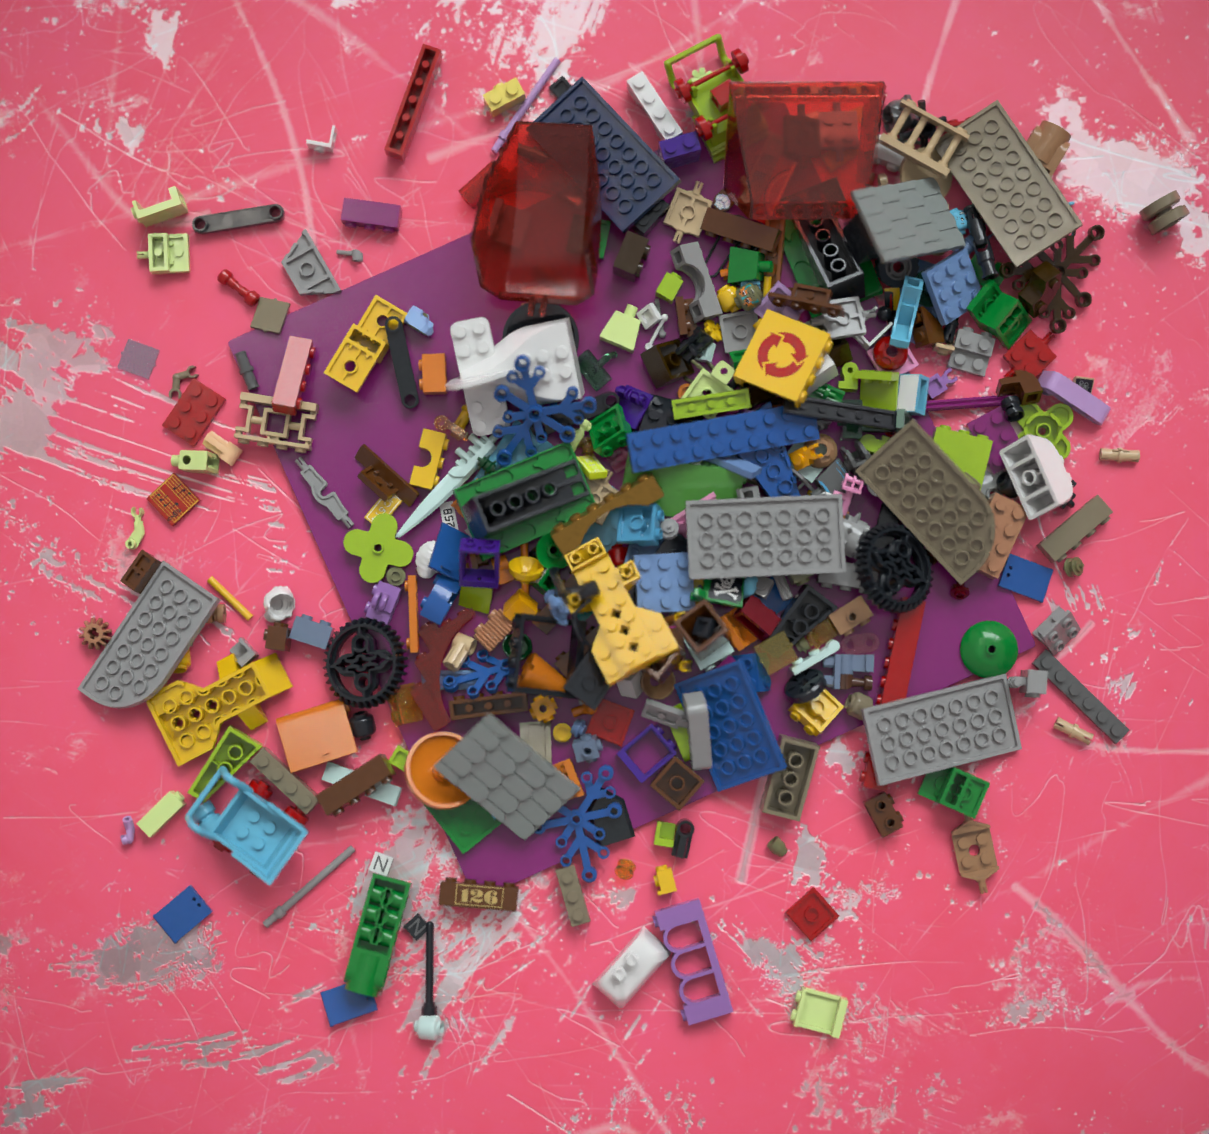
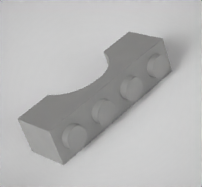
[670,241,723,323]

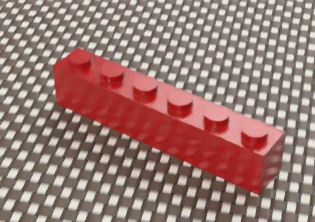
[384,43,443,161]

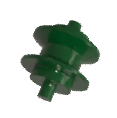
[477,455,497,476]

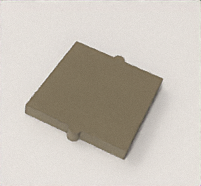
[250,297,291,334]

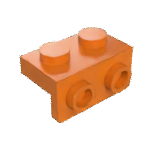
[720,608,758,651]

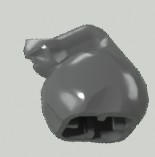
[882,94,919,135]

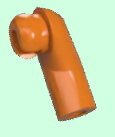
[571,704,597,718]

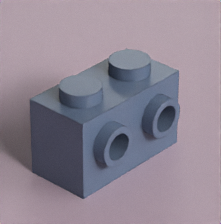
[289,614,335,650]

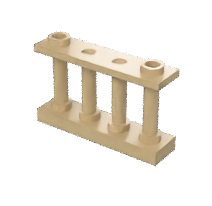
[878,99,970,180]

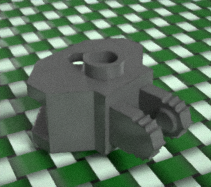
[840,440,871,485]

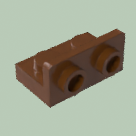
[675,296,697,339]

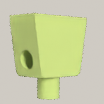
[600,304,641,353]
[171,450,220,474]

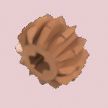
[79,617,112,650]

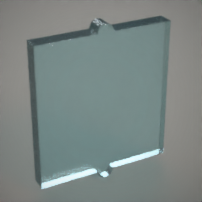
[117,339,160,380]

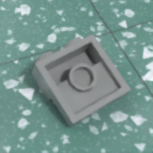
[947,326,996,377]

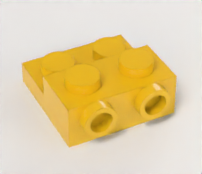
[788,689,844,737]

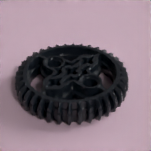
[853,523,934,613]
[323,618,409,709]

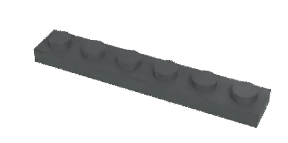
[1032,649,1129,744]

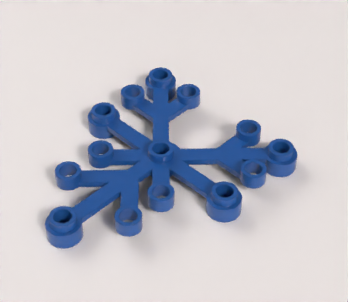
[492,355,597,466]
[534,764,622,883]

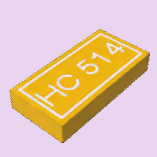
[364,495,403,524]

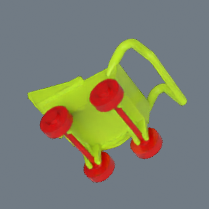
[664,34,770,164]

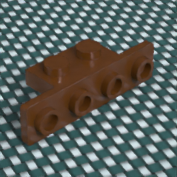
[768,283,845,318]
[355,444,419,507]

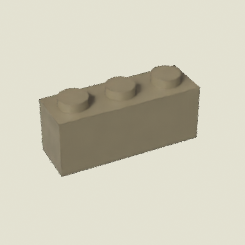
[555,864,591,927]

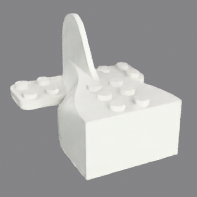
[445,317,585,436]

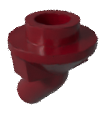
[950,581,970,600]

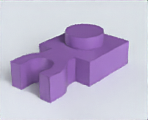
[928,368,958,400]

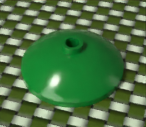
[960,621,1018,678]

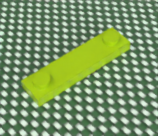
[671,388,751,420]

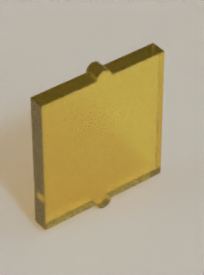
[754,631,798,675]

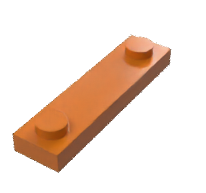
[405,575,420,653]

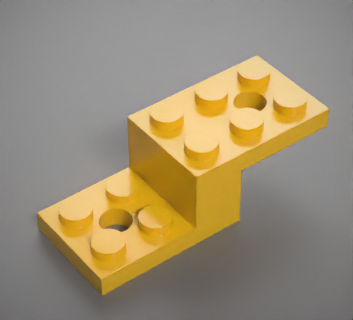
[324,295,407,393]

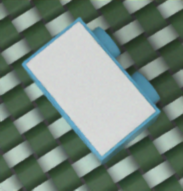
[896,374,929,416]

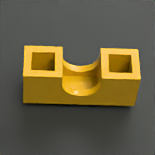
[409,428,449,491]

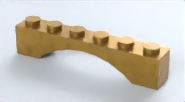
[551,472,664,555]

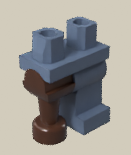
[822,654,874,691]

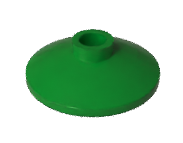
[536,532,574,569]

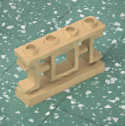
[234,392,319,453]

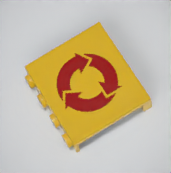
[733,309,833,408]

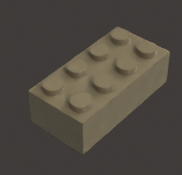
[759,734,820,822]

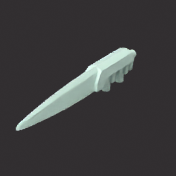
[395,433,499,538]

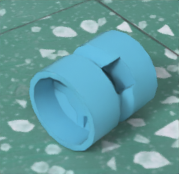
[192,800,220,831]

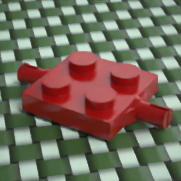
[1002,329,1057,378]

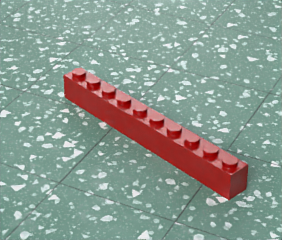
[859,597,926,791]

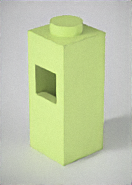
[136,790,187,838]

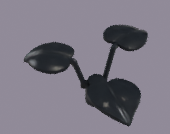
[549,567,601,647]

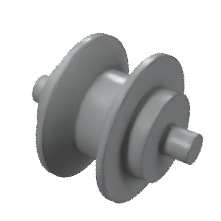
[660,518,679,540]

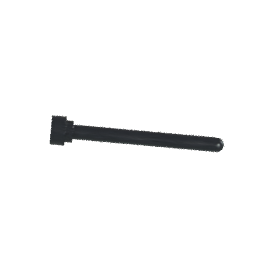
[421,921,437,1016]

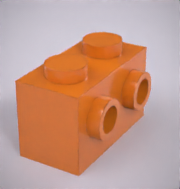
[418,353,448,395]

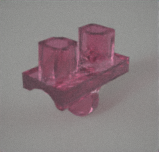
[606,446,628,474]

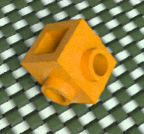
[529,695,558,723]

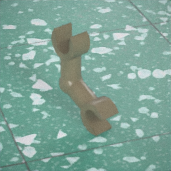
[169,365,199,399]

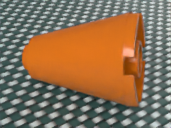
[518,652,566,699]

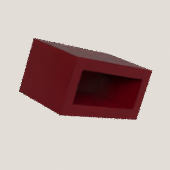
[732,595,781,641]

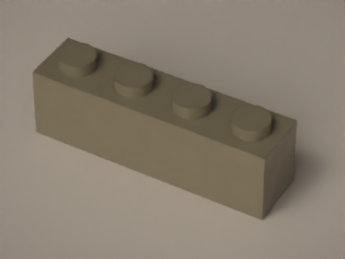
[1036,495,1113,563]
[250,747,319,814]

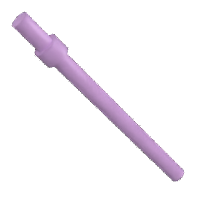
[491,57,561,154]

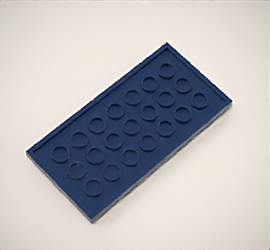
[527,76,681,234]

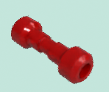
[217,269,260,307]

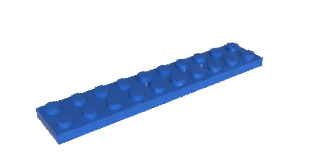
[625,406,820,473]

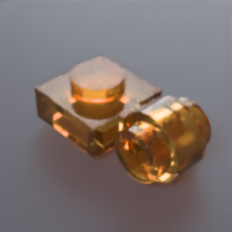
[434,415,470,442]

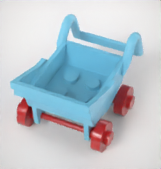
[184,766,309,886]

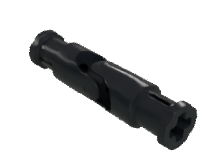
[963,204,999,281]

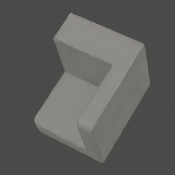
[230,637,259,667]

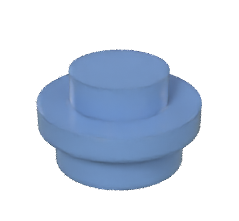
[571,719,587,738]

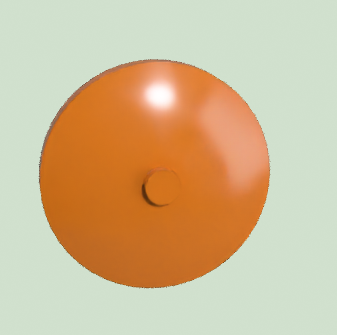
[404,731,471,810]

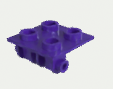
[615,384,654,430]

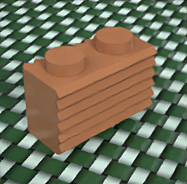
[473,609,513,653]

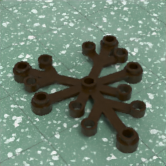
[999,225,1105,334]

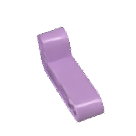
[1038,371,1111,426]

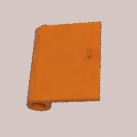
[276,699,358,773]

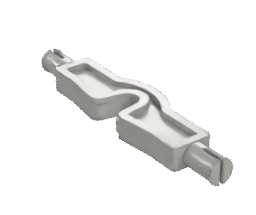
[295,457,354,529]

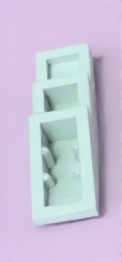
[321,761,403,806]

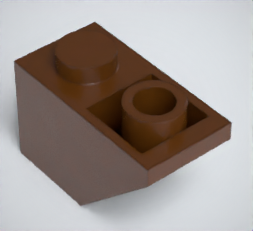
[912,306,945,349]

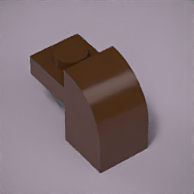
[996,370,1043,406]

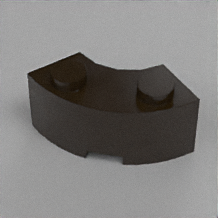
[1018,260,1062,318]

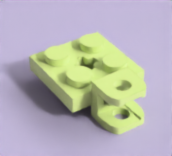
[681,360,734,419]

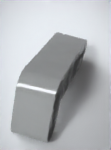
[682,691,712,771]

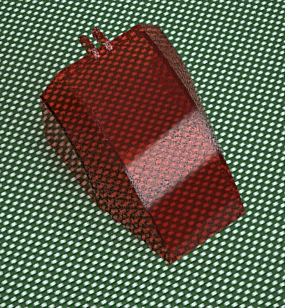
[470,121,601,317]

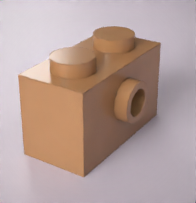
[827,596,873,637]

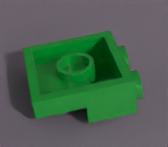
[589,403,632,458]

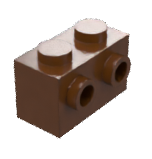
[263,622,292,652]
[863,791,904,837]

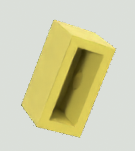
[483,77,526,117]

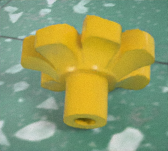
[704,320,722,342]

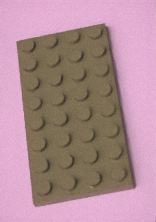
[935,100,1083,269]

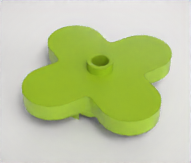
[1017,403,1074,459]
[343,513,414,583]

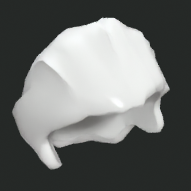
[415,540,442,579]
[263,586,295,623]

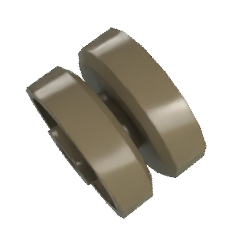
[1139,190,1190,235]

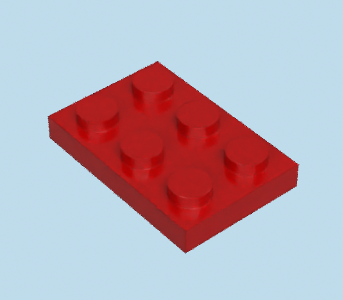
[162,378,227,447]

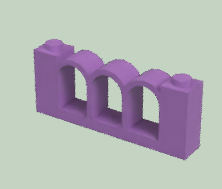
[652,897,734,1025]

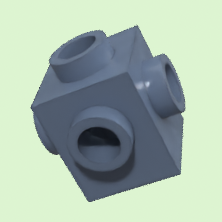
[572,733,603,763]

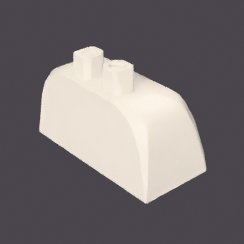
[999,434,1073,520]
[592,926,671,1008]

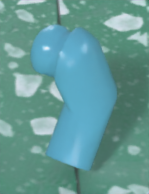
[743,577,758,600]

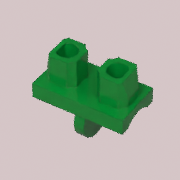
[807,383,845,402]

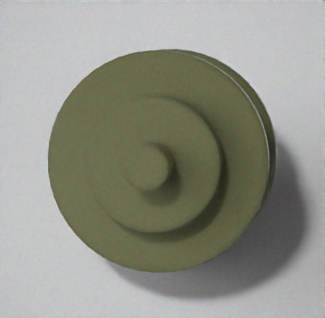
[1063,557,1084,577]

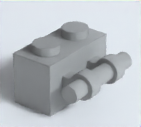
[1007,669,1048,698]

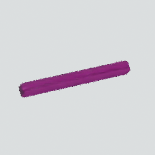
[925,395,1011,412]

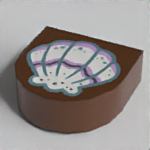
[713,189,736,212]

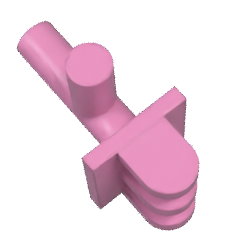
[833,473,864,516]

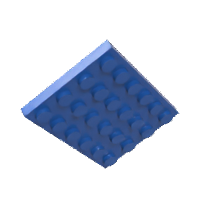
[674,658,787,792]

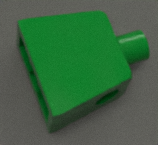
[727,247,774,286]

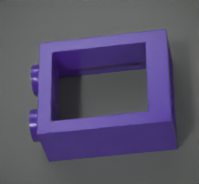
[459,538,500,589]
[616,723,677,783]

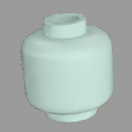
[414,1015,444,1041]

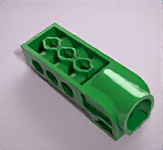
[344,873,412,997]

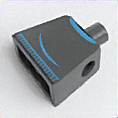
[810,458,858,495]

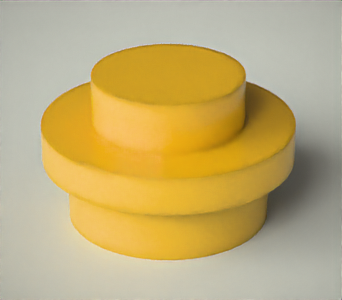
[553,723,572,742]

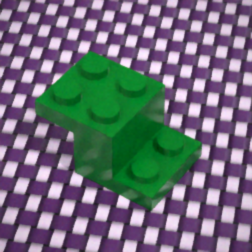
[966,279,1032,350]
[917,767,990,819]

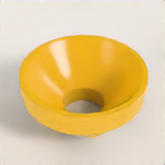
[509,556,544,584]

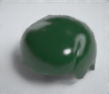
[502,634,533,661]

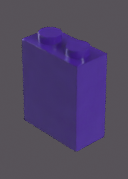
[658,131,701,169]

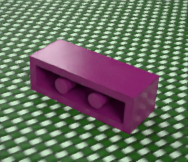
[341,198,402,234]

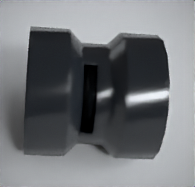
[1001,395,1025,422]

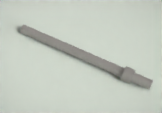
[263,845,356,928]

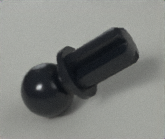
[877,306,896,324]

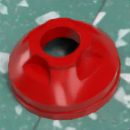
[873,336,908,371]

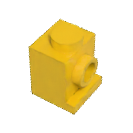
[653,864,677,895]

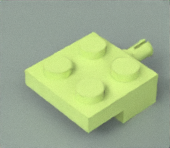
[137,233,190,274]

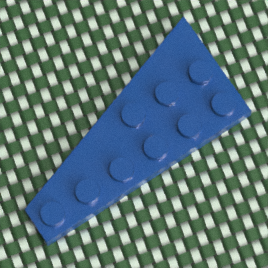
[737,401,801,497]

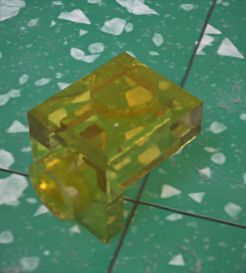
[806,618,838,649]

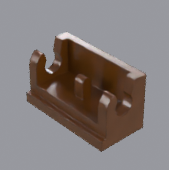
[120,549,162,594]

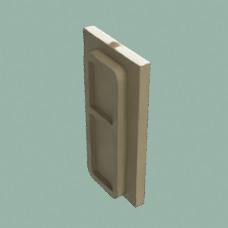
[520,721,552,764]

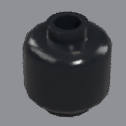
[996,471,1018,499]
[349,711,376,741]

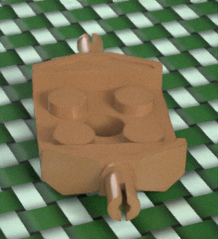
[951,814,999,894]

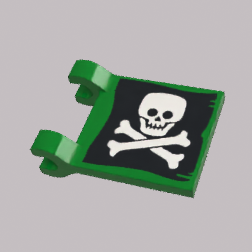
[690,577,744,608]

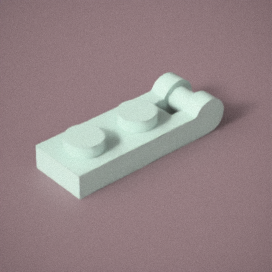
[789,639,840,675]

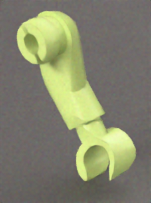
[570,418,592,452]
[125,507,145,549]

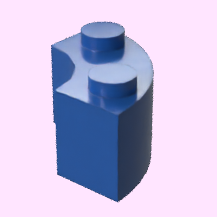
[419,574,461,625]

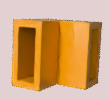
[503,588,538,621]

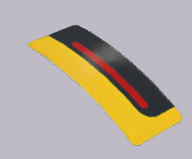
[884,288,900,311]

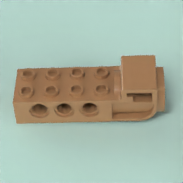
[984,120,1071,223]

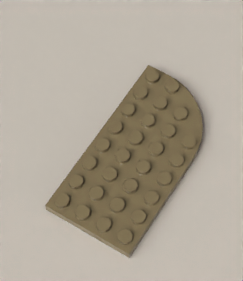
[855,419,995,585]

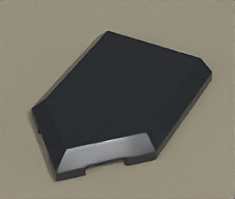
[587,787,635,846]

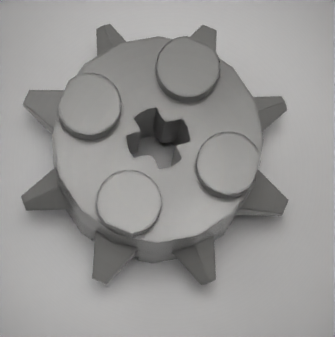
[843,512,871,558]

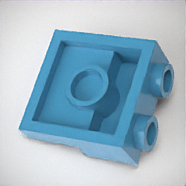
[616,503,665,546]

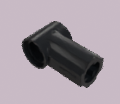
[671,818,694,858]

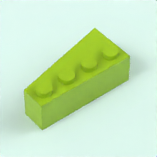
[187,725,263,802]

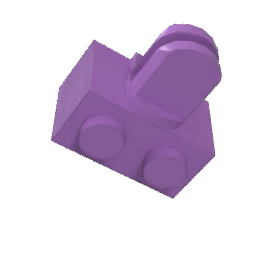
[364,581,403,625]

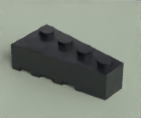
[759,584,839,659]

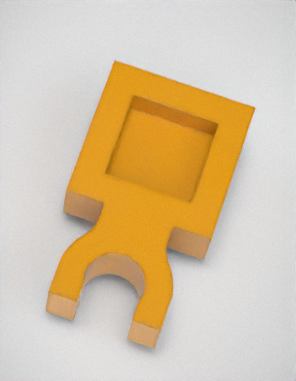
[788,443,823,471]

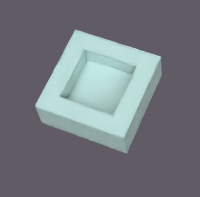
[694,342,716,362]

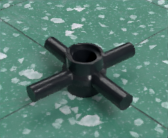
[899,99,947,148]

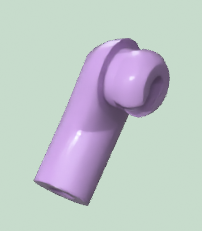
[120,816,135,845]

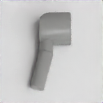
[336,249,363,262]

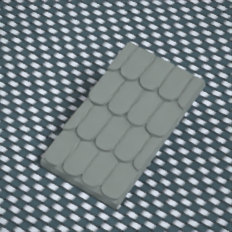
[842,177,966,265]
[433,713,581,840]

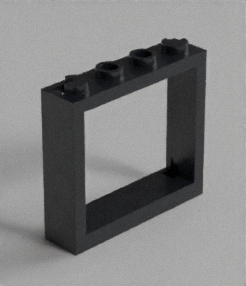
[505,613,587,699]

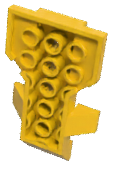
[564,537,680,686]
[146,653,293,767]

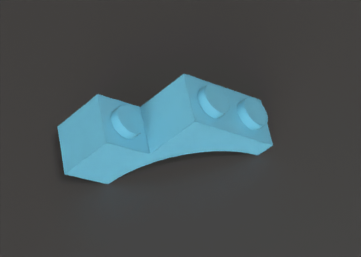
[889,276,924,349]

